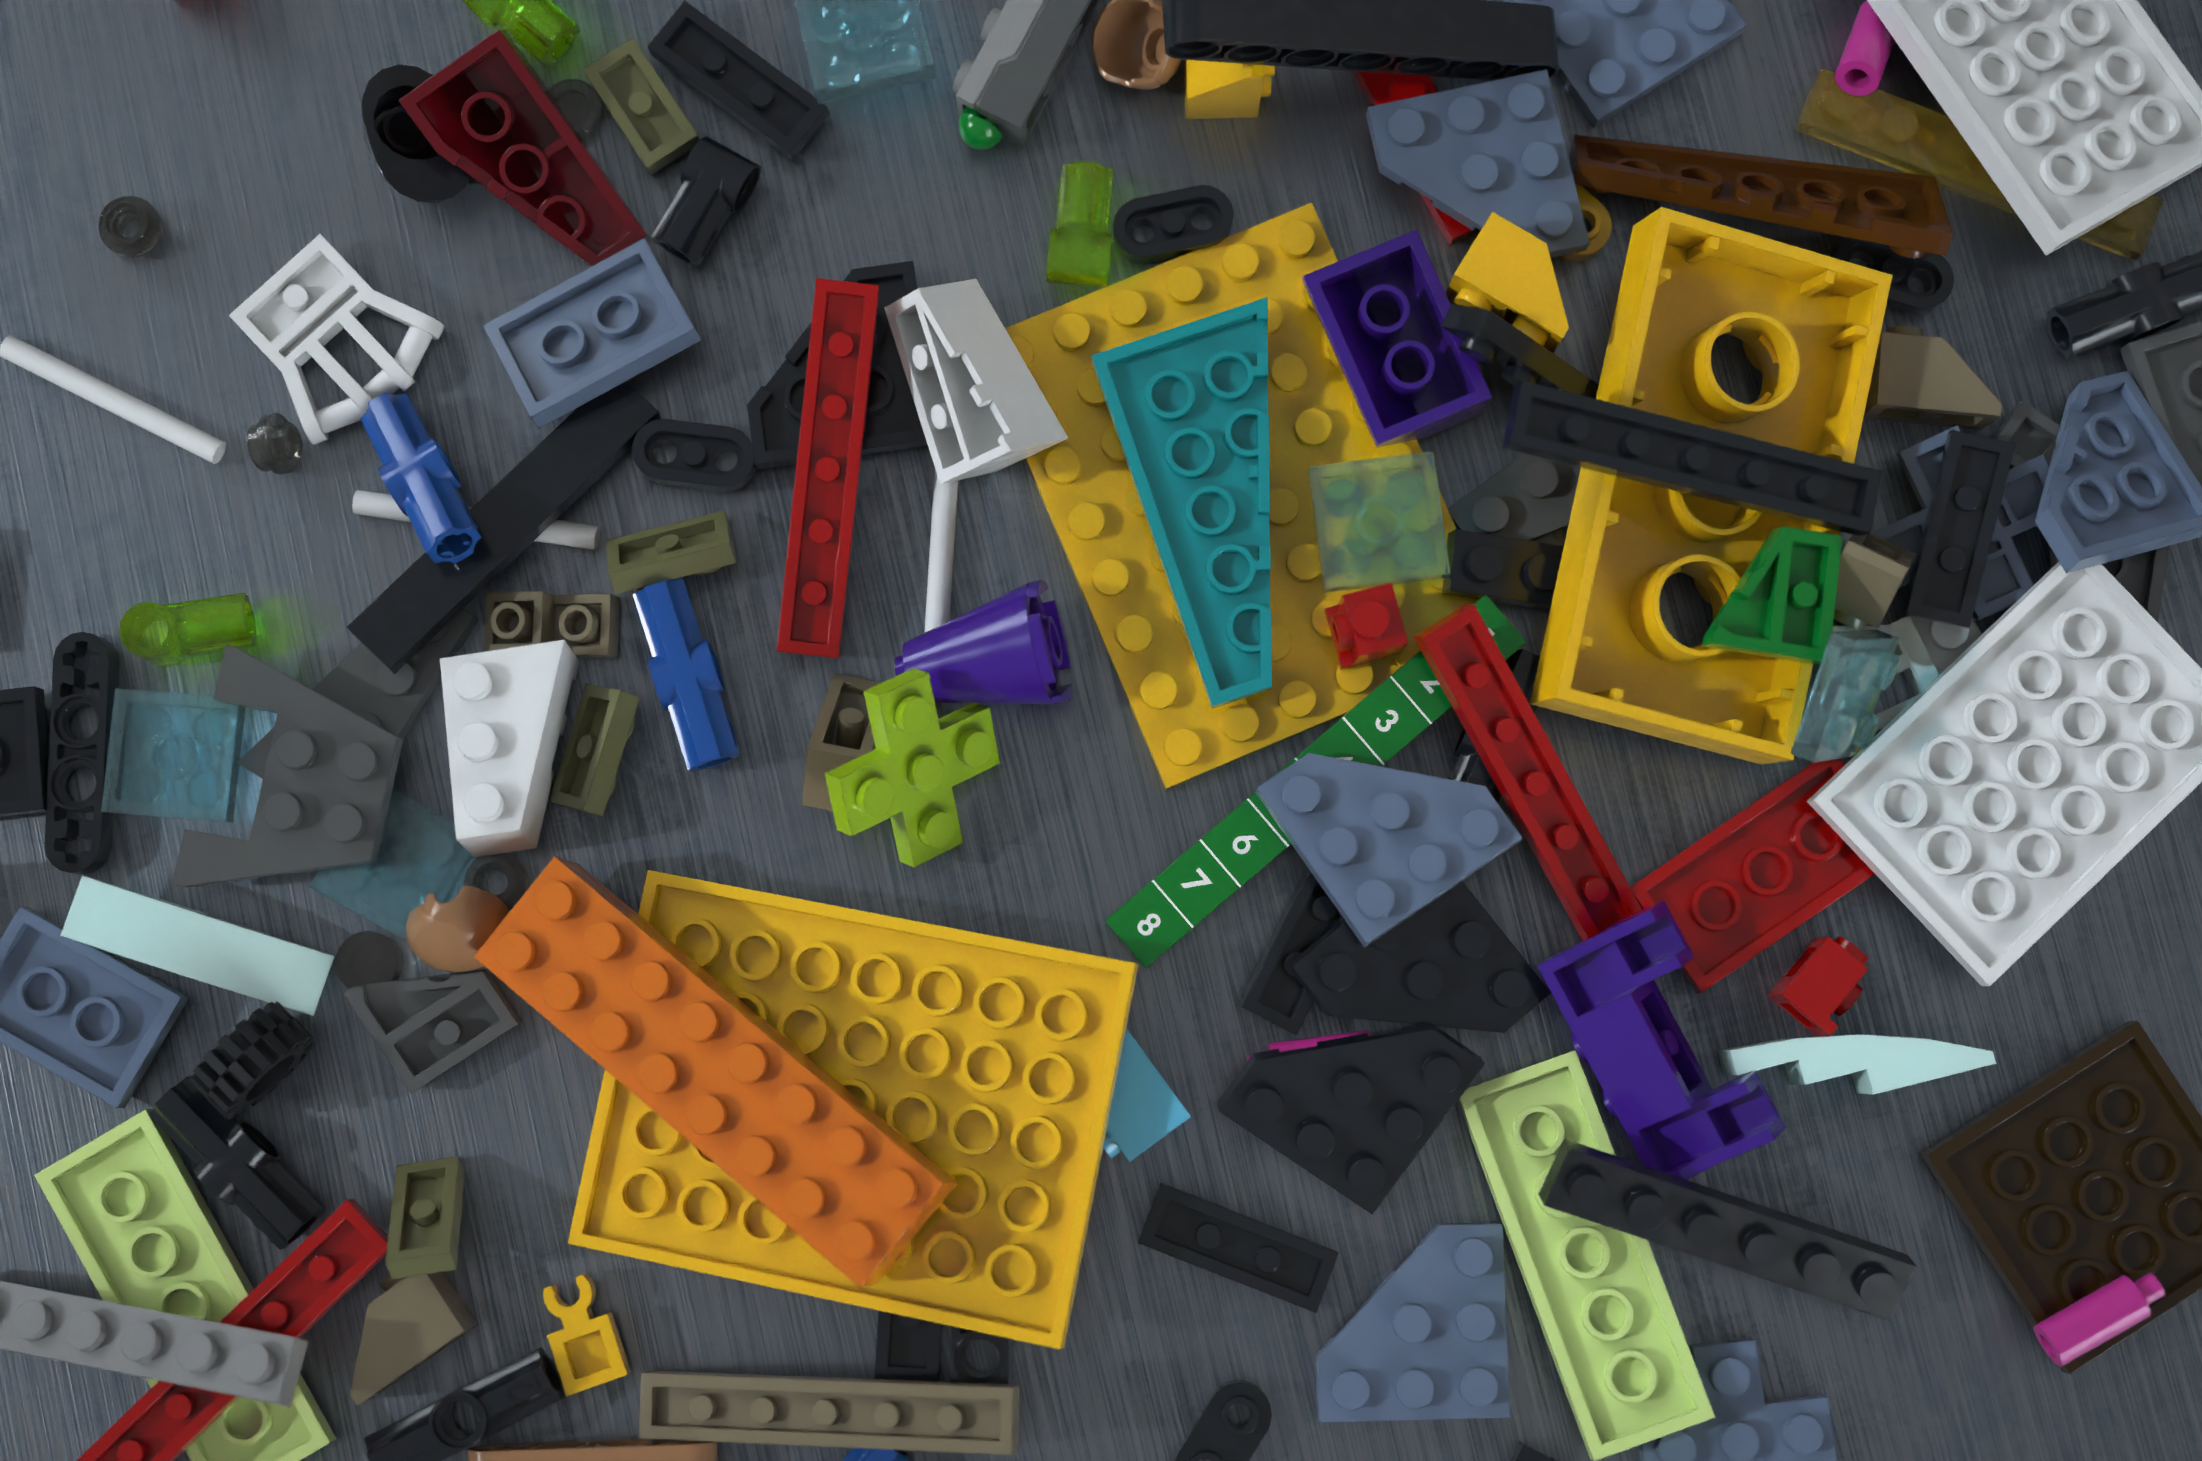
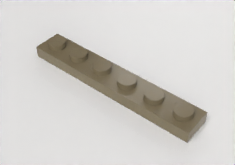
[639,1370,1019,1455]

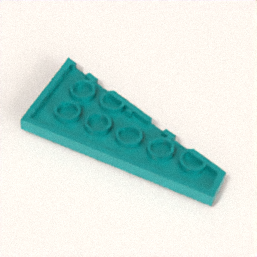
[1091,297,1272,709]

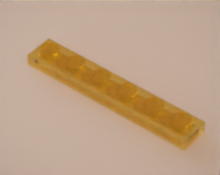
[1795,68,2164,261]

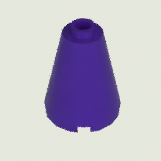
[895,580,1072,704]

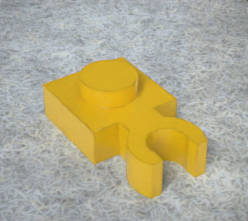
[543,1273,631,1397]

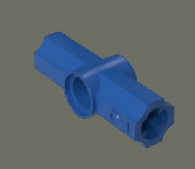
[361,392,482,564]
[633,578,741,772]

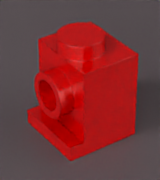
[1324,582,1408,670]
[1767,936,1869,1036]

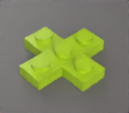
[825,668,1000,868]

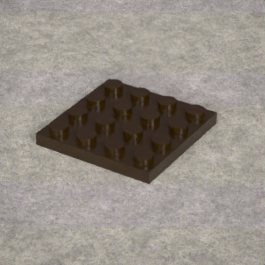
[1921,1020,2202,1375]

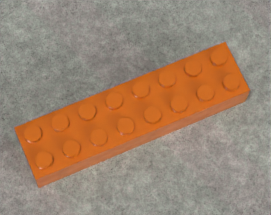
[474,856,958,1288]

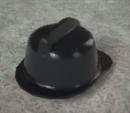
[361,65,470,203]

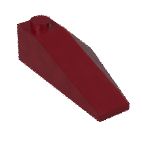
[398,29,647,266]

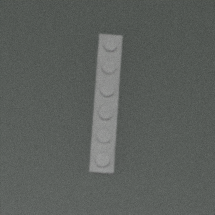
[0,1281,308,1407]

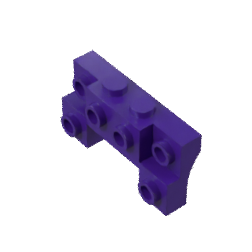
[1537,900,1787,1180]

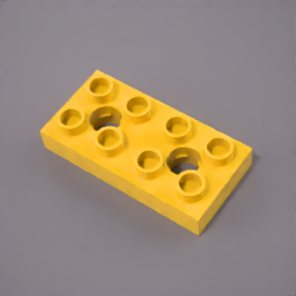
[1530,207,1892,765]

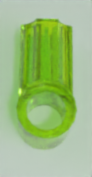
[462,0,580,68]
[1046,161,1113,288]
[119,593,257,666]

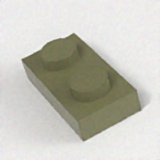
[582,38,700,175]
[606,510,736,594]
[549,684,640,817]
[385,1156,465,1279]

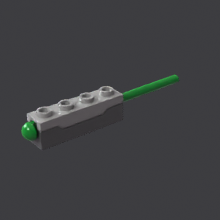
[952,0,1101,150]

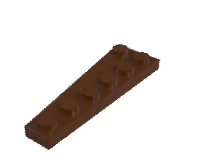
[1570,135,1953,258]

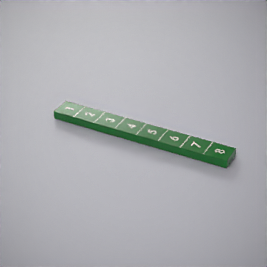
[1105,595,1527,968]

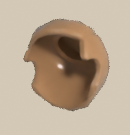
[1091,0,1182,90]
[406,886,508,973]

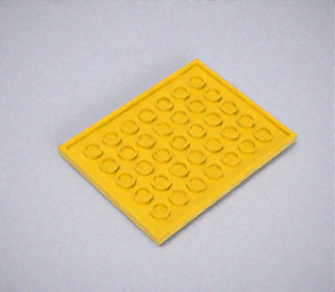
[1005,202,1479,790]
[567,870,1138,1349]

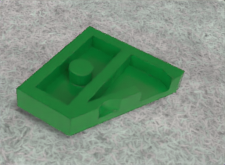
[1702,526,1843,665]

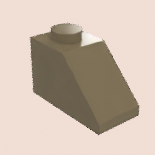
[1863,326,2002,430]
[1834,533,1916,630]
[802,673,882,813]
[350,1272,478,1406]

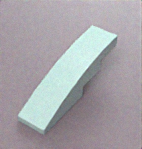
[60,875,335,1016]
[1717,1035,1996,1095]

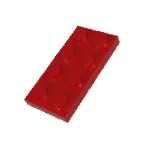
[1630,749,1875,993]

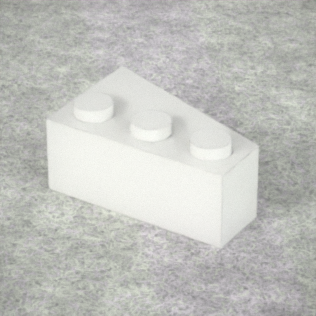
[884,279,1068,484]
[440,640,580,858]

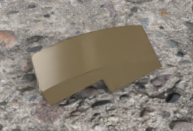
[483,591,620,659]

